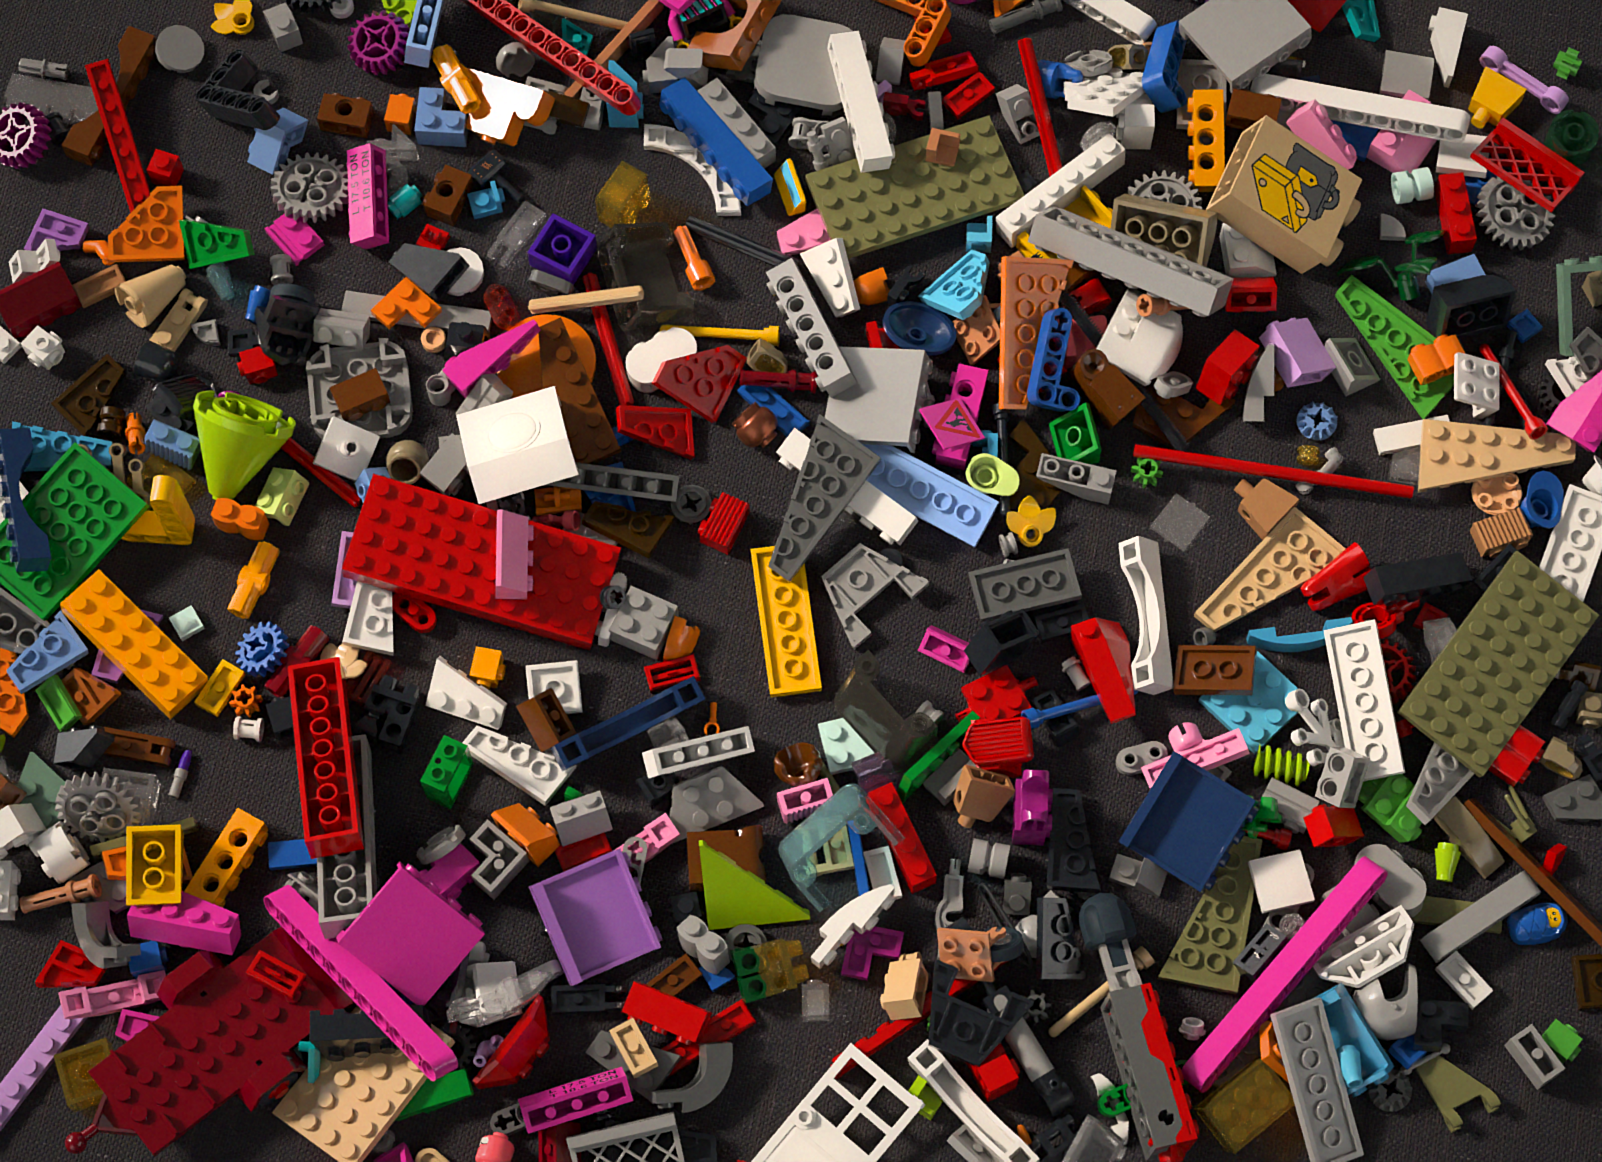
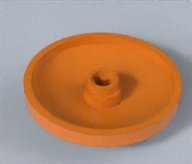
[497,314,596,398]

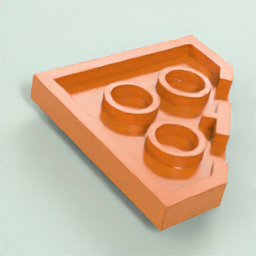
[108,186,185,262]
[0,648,29,738]

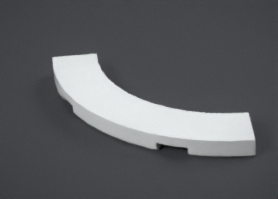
[644,124,741,216]

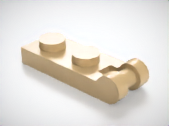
[149,288,208,352]

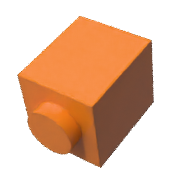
[384,94,417,135]

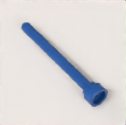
[1021,688,1138,730]

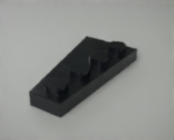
[604,1119,717,1162]

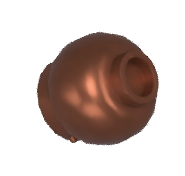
[732,401,778,447]

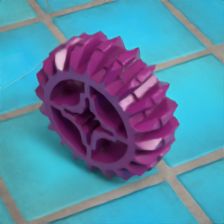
[347,9,410,76]
[0,102,52,169]

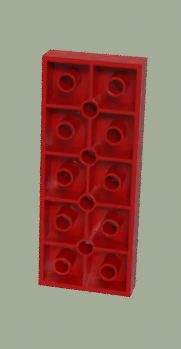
[342,473,621,650]

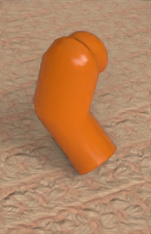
[83,240,115,266]

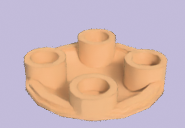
[1471,473,1522,516]

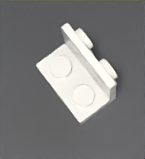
[1454,352,1499,419]

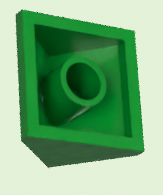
[1049,402,1101,464]

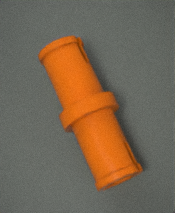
[125,412,146,455]

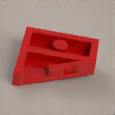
[35,940,107,988]

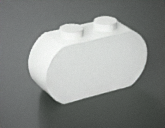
[626,327,697,393]

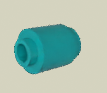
[388,184,423,220]

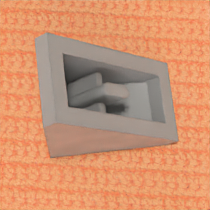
[876,37,906,85]

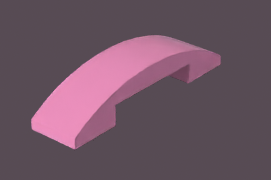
[615,813,680,873]
[58,970,166,1019]

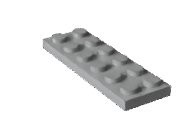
[1270,998,1364,1162]

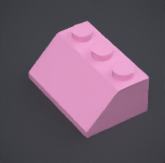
[1367,90,1437,174]
[495,510,533,599]

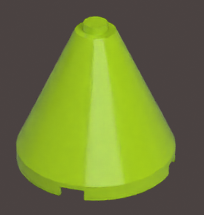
[193,391,296,500]

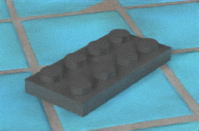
[968,548,1082,623]

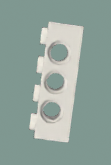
[642,726,755,778]

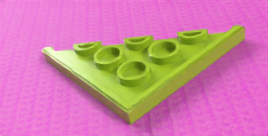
[699,840,810,930]

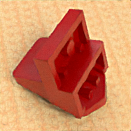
[962,717,1034,778]

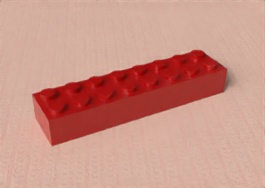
[288,657,364,859]

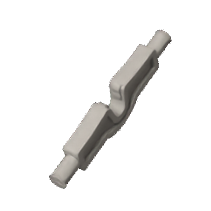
[935,859,963,960]

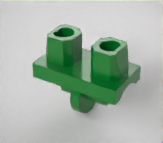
[1242,795,1282,839]

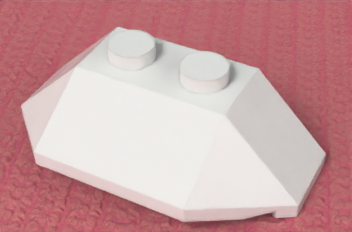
[1313,905,1414,988]

